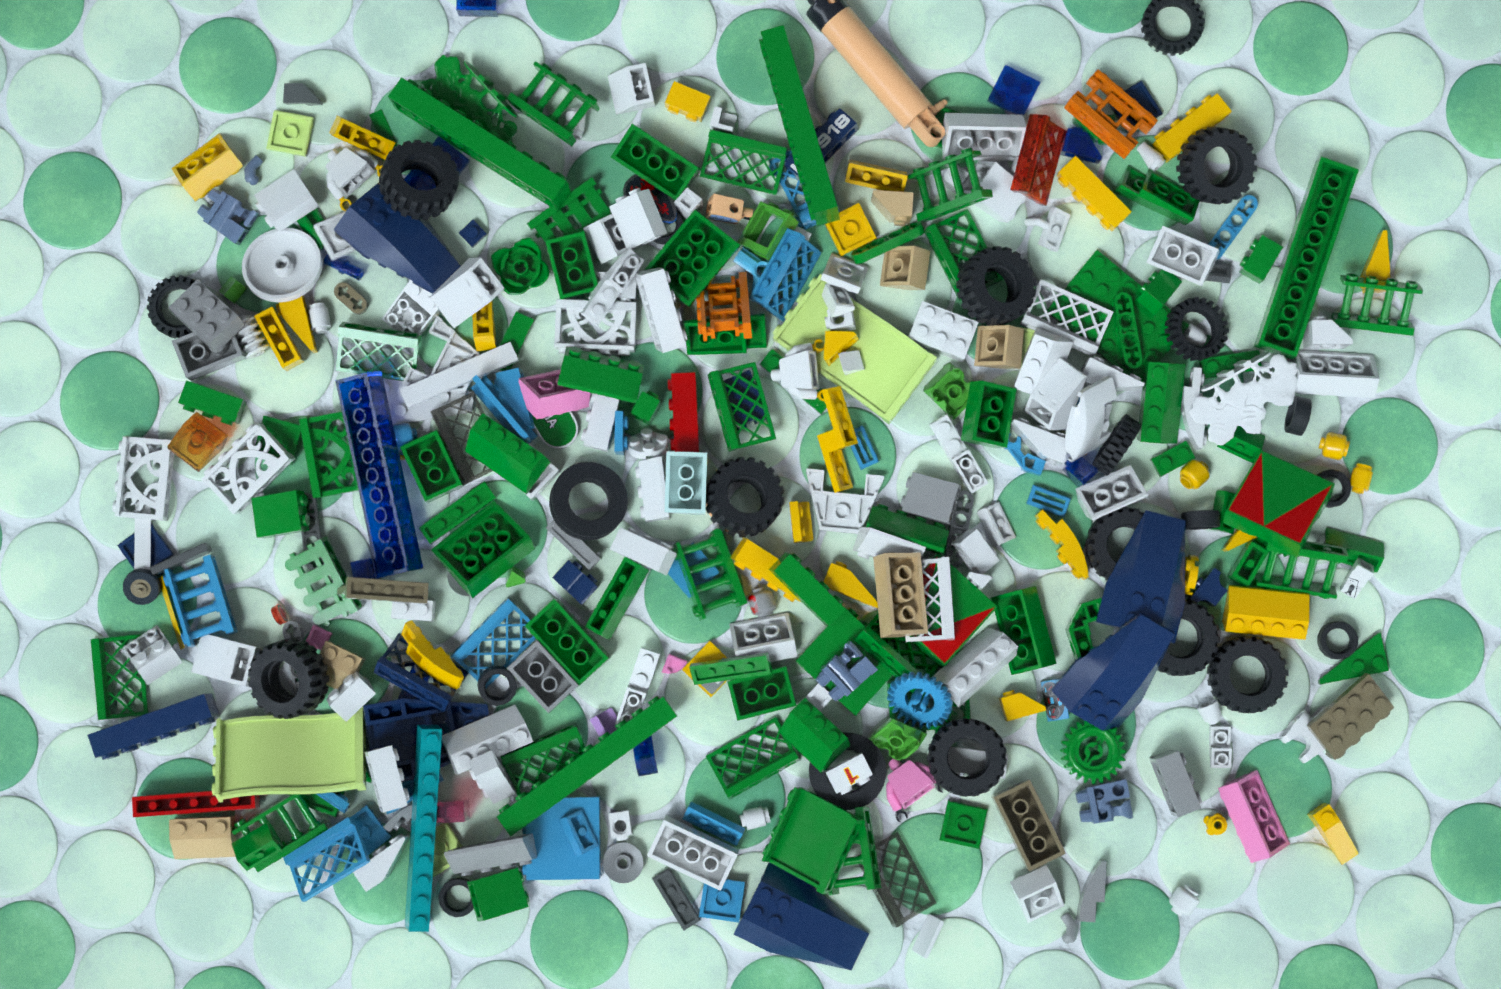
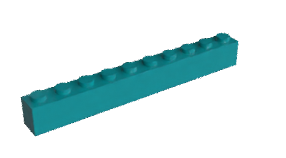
[405,725,442,932]

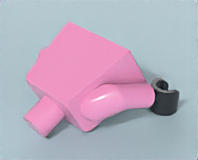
[886,759,943,822]

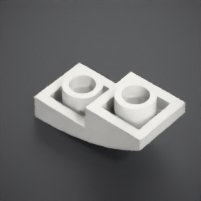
[1209,725,1232,768]

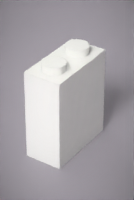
[254,169,319,232]
[610,188,667,250]

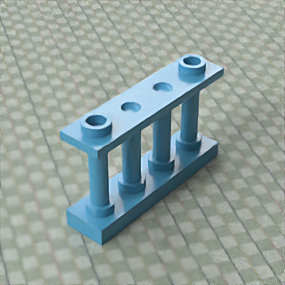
[163,555,238,647]

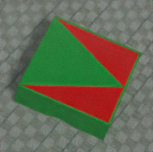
[1223,450,1335,557]
[910,553,998,668]

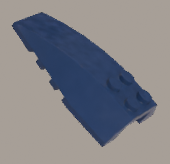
[334,183,461,294]
[1096,510,1185,643]
[1052,613,1174,731]
[363,699,489,782]
[734,862,869,970]

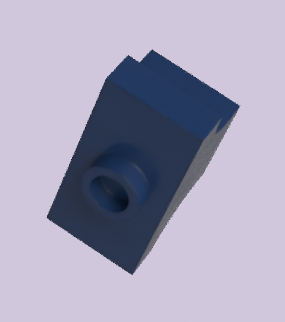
[1186,568,1228,607]

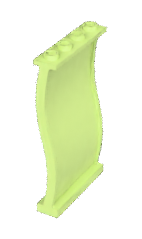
[772,274,937,424]
[212,707,366,802]

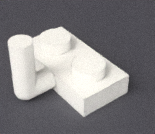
[1025,207,1070,252]

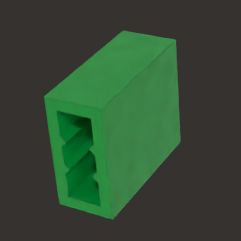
[251,490,310,539]
[467,868,529,921]

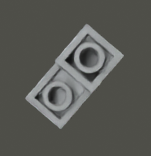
[383,805,412,832]

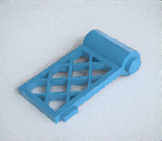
[769,151,840,230]

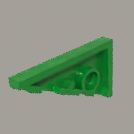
[1318,633,1389,685]

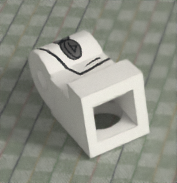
[1340,558,1374,599]

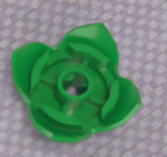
[491,238,549,295]

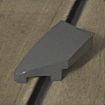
[283,83,323,106]

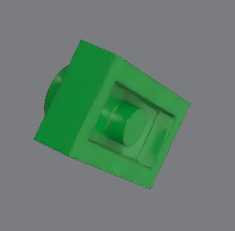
[1150,441,1196,477]

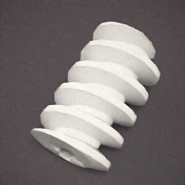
[237,315,269,359]

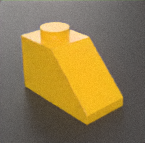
[999,690,1047,721]

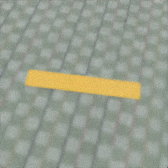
[158,576,185,650]

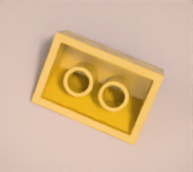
[171,133,243,201]

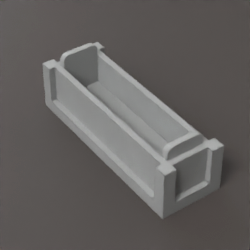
[546,520,601,570]

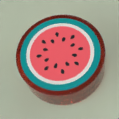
[271,604,288,625]

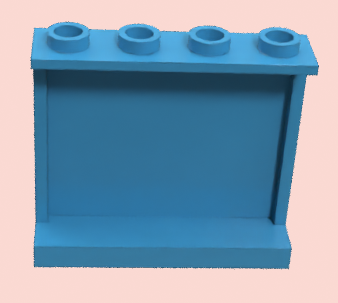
[522,796,601,880]

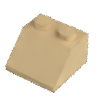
[871,190,913,226]
[880,246,930,290]
[974,325,1024,369]
[319,641,365,689]

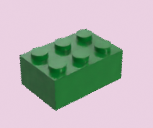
[545,231,598,299]
[961,380,1017,448]
[400,430,464,503]
[727,666,796,721]

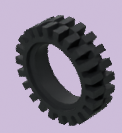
[1141,0,1205,56]
[147,275,195,339]
[1164,297,1229,361]
[1091,414,1142,476]

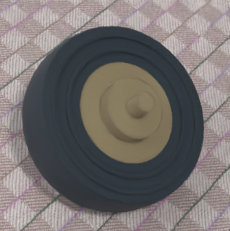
[123,569,160,605]

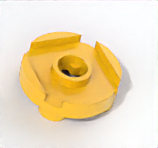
[1185,554,1199,595]

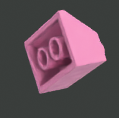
[518,369,590,419]

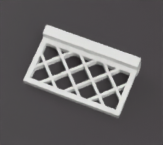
[1020,279,1113,357]
[905,557,955,642]

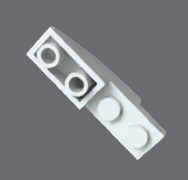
[581,248,644,325]
[1181,367,1208,450]
[929,414,988,494]
[615,646,660,725]

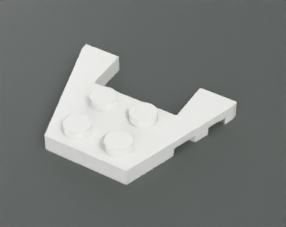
[402,316,480,394]
[806,468,884,534]

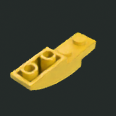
[1035,509,1089,580]
[401,620,464,689]

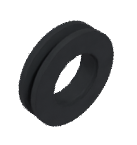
[549,462,628,540]
[809,732,886,810]

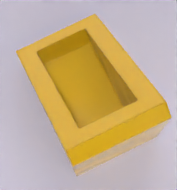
[824,331,859,366]

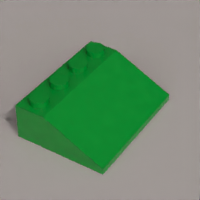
[644,210,741,307]
[431,501,535,599]

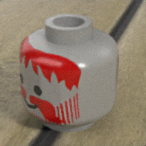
[748,587,777,618]

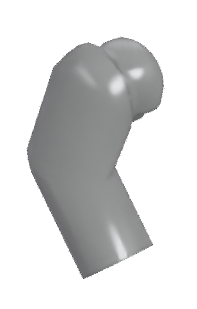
[1060,912,1078,944]

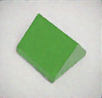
[219,276,247,304]
[505,566,526,588]

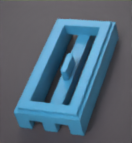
[850,425,879,470]
[1026,485,1071,518]

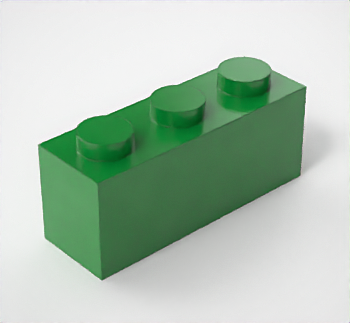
[178,380,247,426]

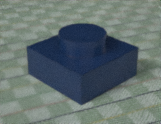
[459,220,487,248]

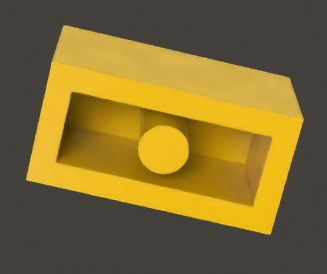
[665,81,711,123]

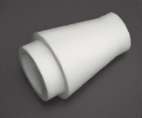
[1137,142,1166,171]

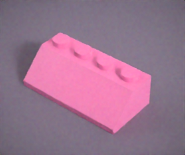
[1218,770,1290,863]

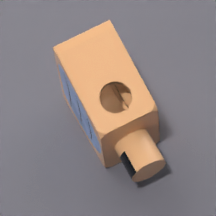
[705,194,753,224]

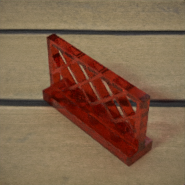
[1010,114,1066,206]

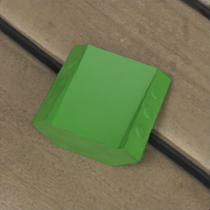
[923,362,970,420]
[869,718,927,760]

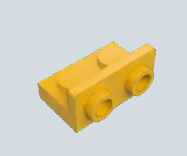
[789,501,813,543]

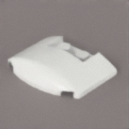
[1065,375,1117,462]

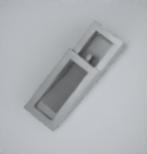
[1076,860,1107,922]

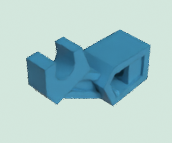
[1004,433,1046,476]

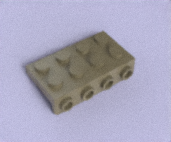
[1306,673,1395,760]

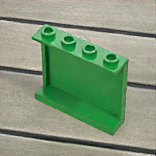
[795,607,903,716]
[761,787,863,894]

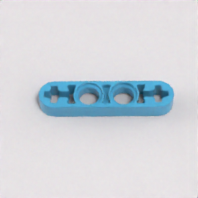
[1208,195,1258,261]

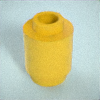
[1350,463,1373,494]

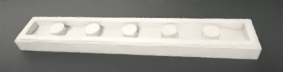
[399,342,519,409]

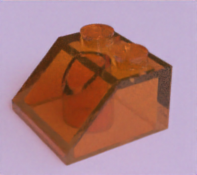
[167,411,228,472]

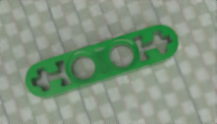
[851,221,925,264]
[1113,292,1143,370]

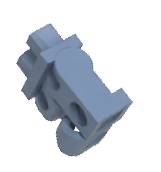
[197,188,260,245]
[815,641,878,701]
[1075,778,1134,824]

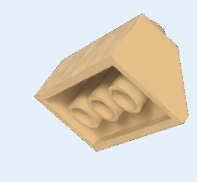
[873,553,928,638]

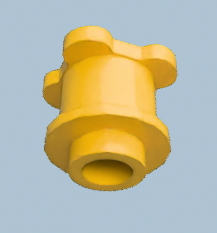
[1203,813,1227,835]

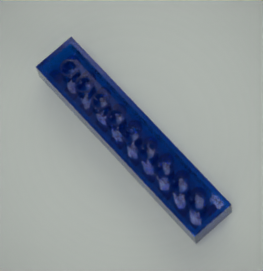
[335,371,423,578]

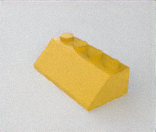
[1222,585,1309,640]

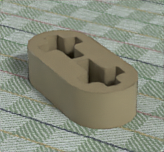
[334,282,368,315]

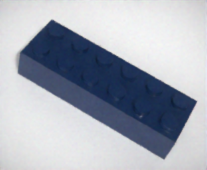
[87,693,220,760]

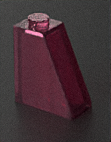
[436,799,470,823]

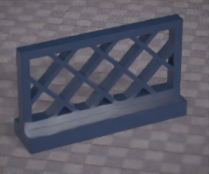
[373,633,468,712]

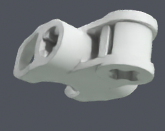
[1279,706,1327,763]

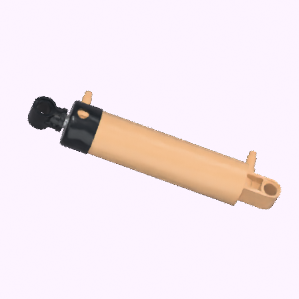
[806,0,948,147]

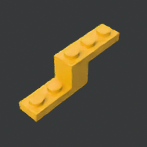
[817,386,858,493]

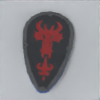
[623,174,677,223]

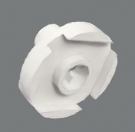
[628,428,668,459]

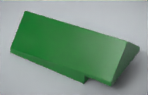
[1113,165,1200,225]
[684,314,767,355]

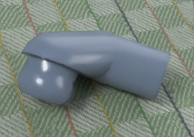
[244,155,263,185]

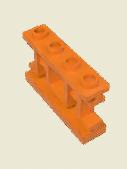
[1064,69,1158,159]
[696,272,752,341]

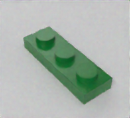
[1199,350,1262,379]

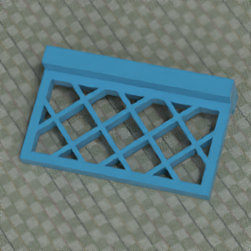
[749,228,822,322]
[471,375,538,444]
[451,597,536,689]
[283,817,370,902]

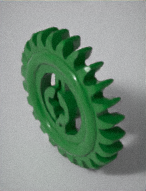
[1060,720,1127,784]

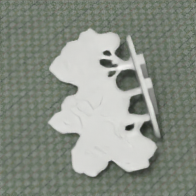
[1189,351,1298,446]

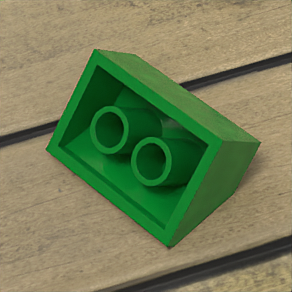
[779,698,850,773]

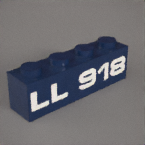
[785,108,858,180]

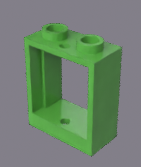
[737,201,799,260]

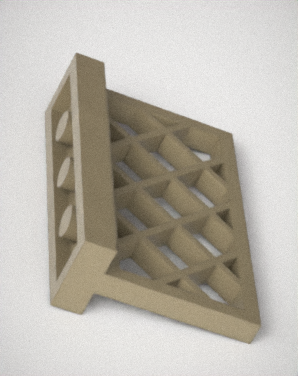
[337,577,429,604]

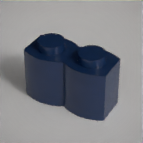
[552,560,598,605]

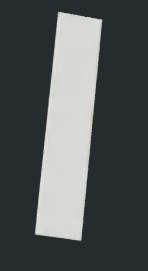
[134,493,151,570]

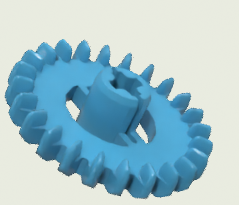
[887,672,953,729]

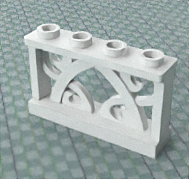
[554,299,637,356]
[201,424,295,514]
[112,436,175,521]

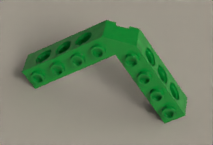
[1065,597,1102,660]

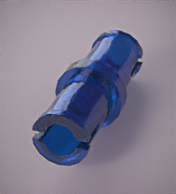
[323,253,365,281]

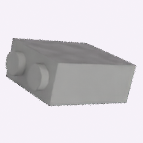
[900,472,961,525]

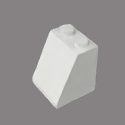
[962,160,1030,223]

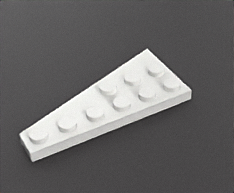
[350,374,475,433]

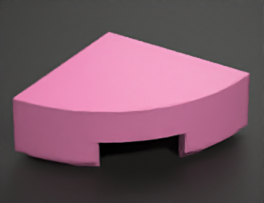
[662,654,688,674]

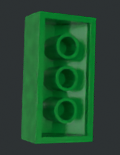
[611,124,701,200]
[557,346,644,403]
[1137,360,1186,444]
[465,413,550,494]
[865,504,949,554]
[991,586,1057,675]
[525,598,611,686]

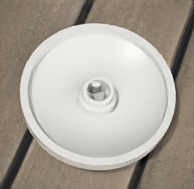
[242,228,323,302]

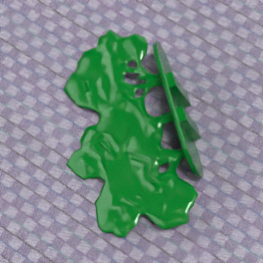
[421,55,519,143]

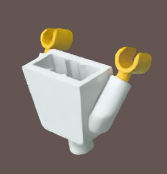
[326,148,383,211]
[771,339,825,401]

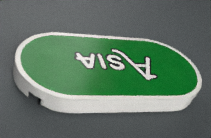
[532,411,578,449]

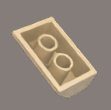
[169,816,236,859]

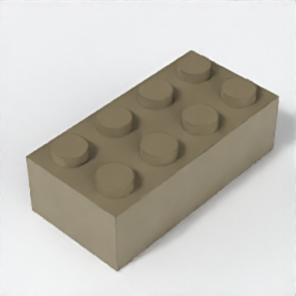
[991,779,1066,871]

